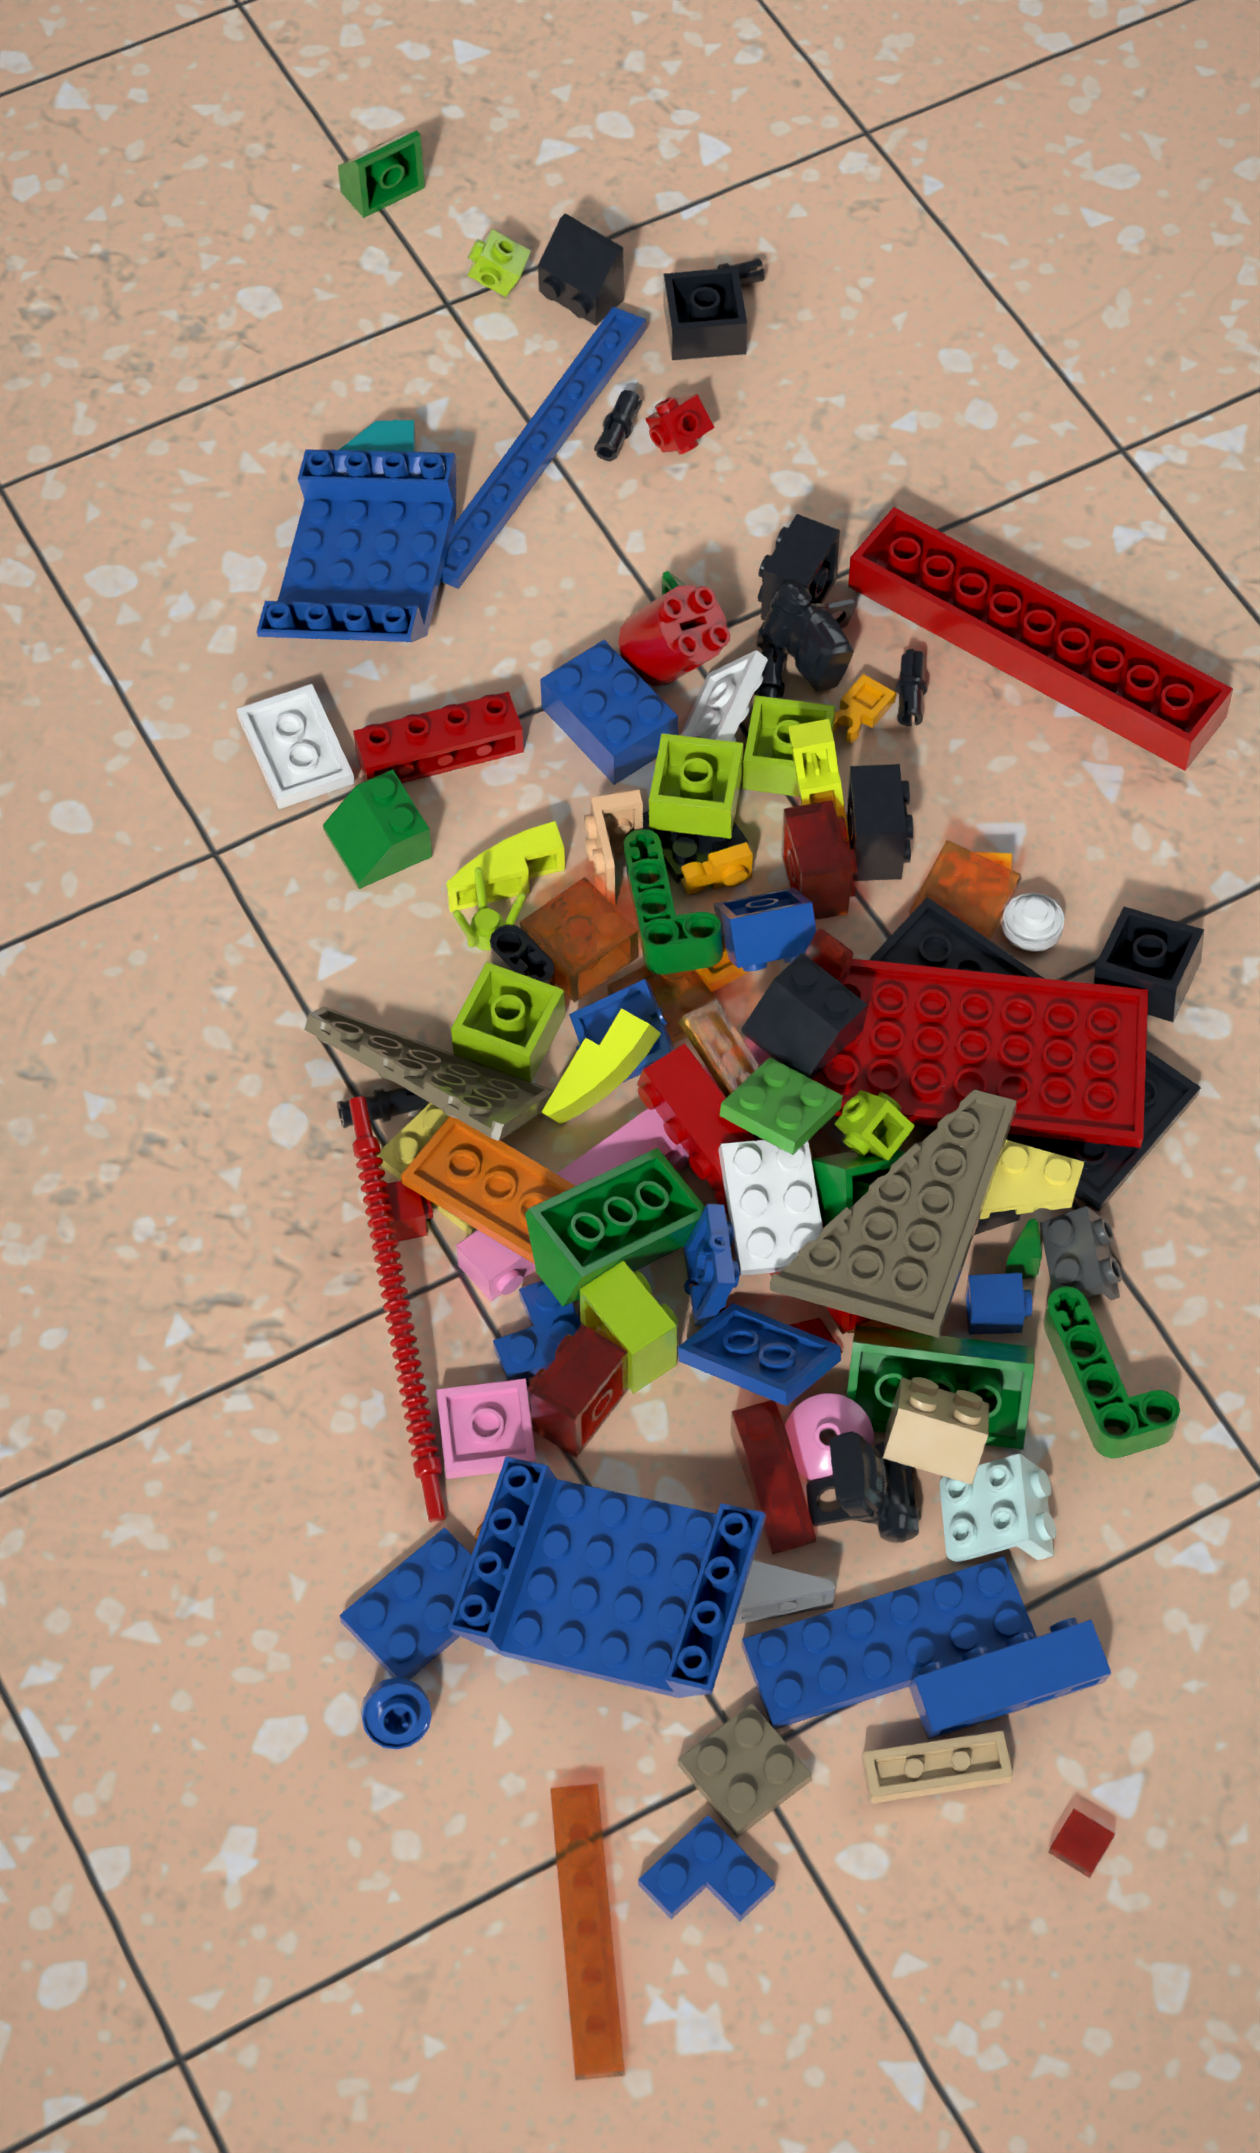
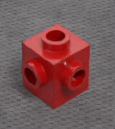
[645,394,715,455]

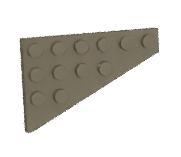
[304,1007,554,1141]
[770,1090,1017,1338]

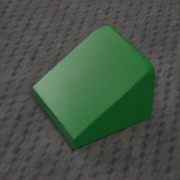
[1005,1219,1042,1279]

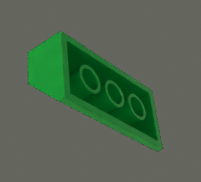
[525,1147,705,1307]
[847,1325,1034,1450]

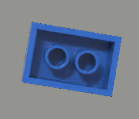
[540,640,678,785]

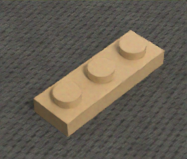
[862,1731,1013,1804]

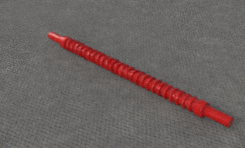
[349,1096,446,1522]

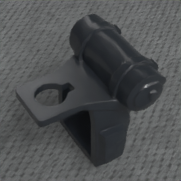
[756,581,857,691]
[806,1431,921,1543]

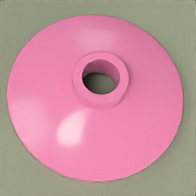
[783,1393,874,1481]

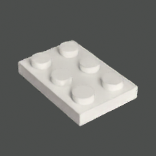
[680,650,768,742]
[236,684,355,809]
[718,1140,823,1276]

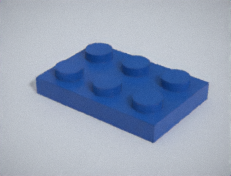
[678,1303,841,1406]
[339,1527,472,1680]

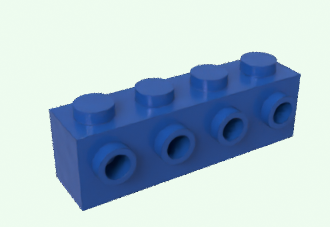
[909,1618,1111,1740]

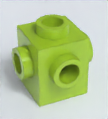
[467,229,531,297]
[834,1090,915,1161]

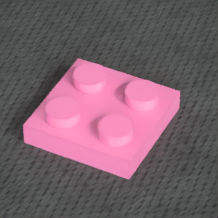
[436,1379,536,1479]

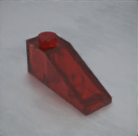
[731,1400,816,1555]

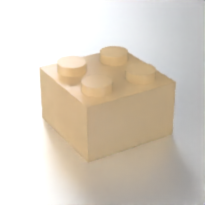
[883,1377,989,1485]

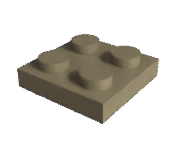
[678,1703,812,1838]

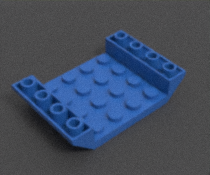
[257,449,456,642]
[447,1457,767,1698]

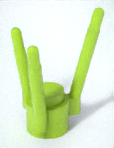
[453,867,526,951]

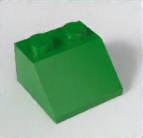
[338,130,425,218]
[323,770,432,889]
[811,1150,906,1226]

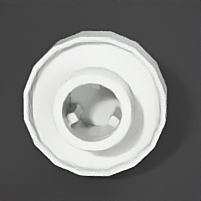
[1002,893,1065,952]

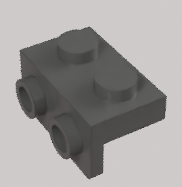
[1040,1206,1122,1300]

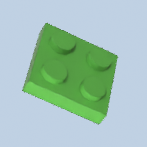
[720,1057,843,1155]

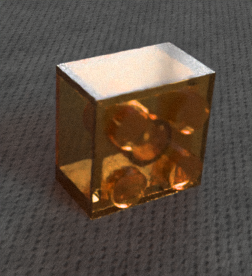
[520,877,639,1003]

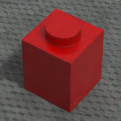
[366,1181,433,1242]

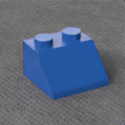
[713,887,820,972]

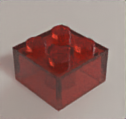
[781,800,857,920]
[528,1324,628,1458]

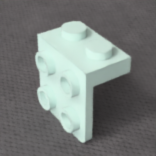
[939,1454,1056,1562]

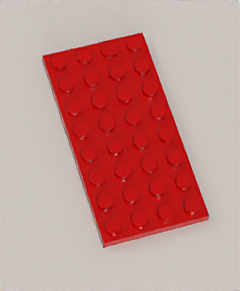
[808,954,1148,1148]

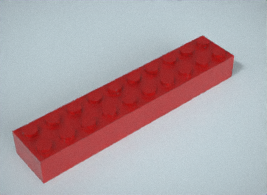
[848,507,1233,771]

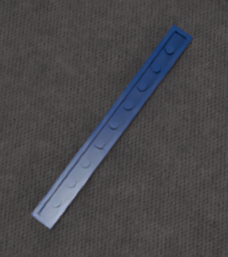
[440,307,646,589]

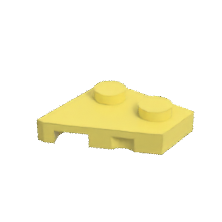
[980,1140,1084,1219]

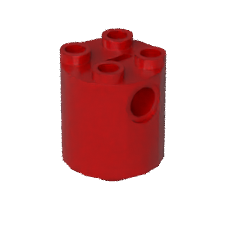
[618,585,731,686]

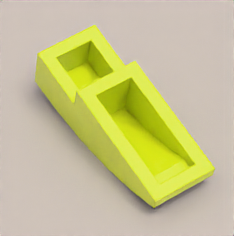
[788,719,849,849]
[446,821,565,912]
[542,1008,661,1124]

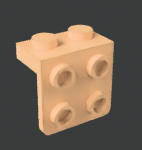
[584,789,643,908]

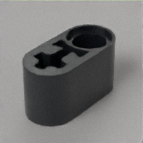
[490,925,555,986]

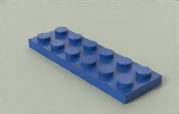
[742,1557,1037,1730]

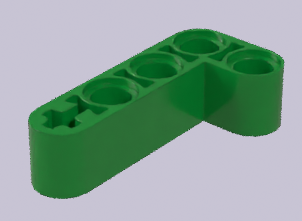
[623,829,723,975]
[1043,1286,1180,1459]

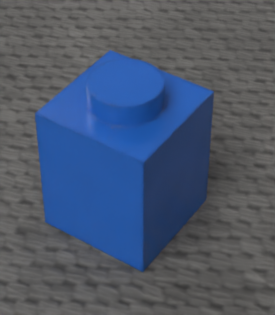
[965,1273,1032,1335]

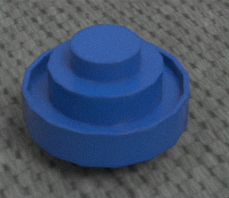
[361,1677,432,1750]

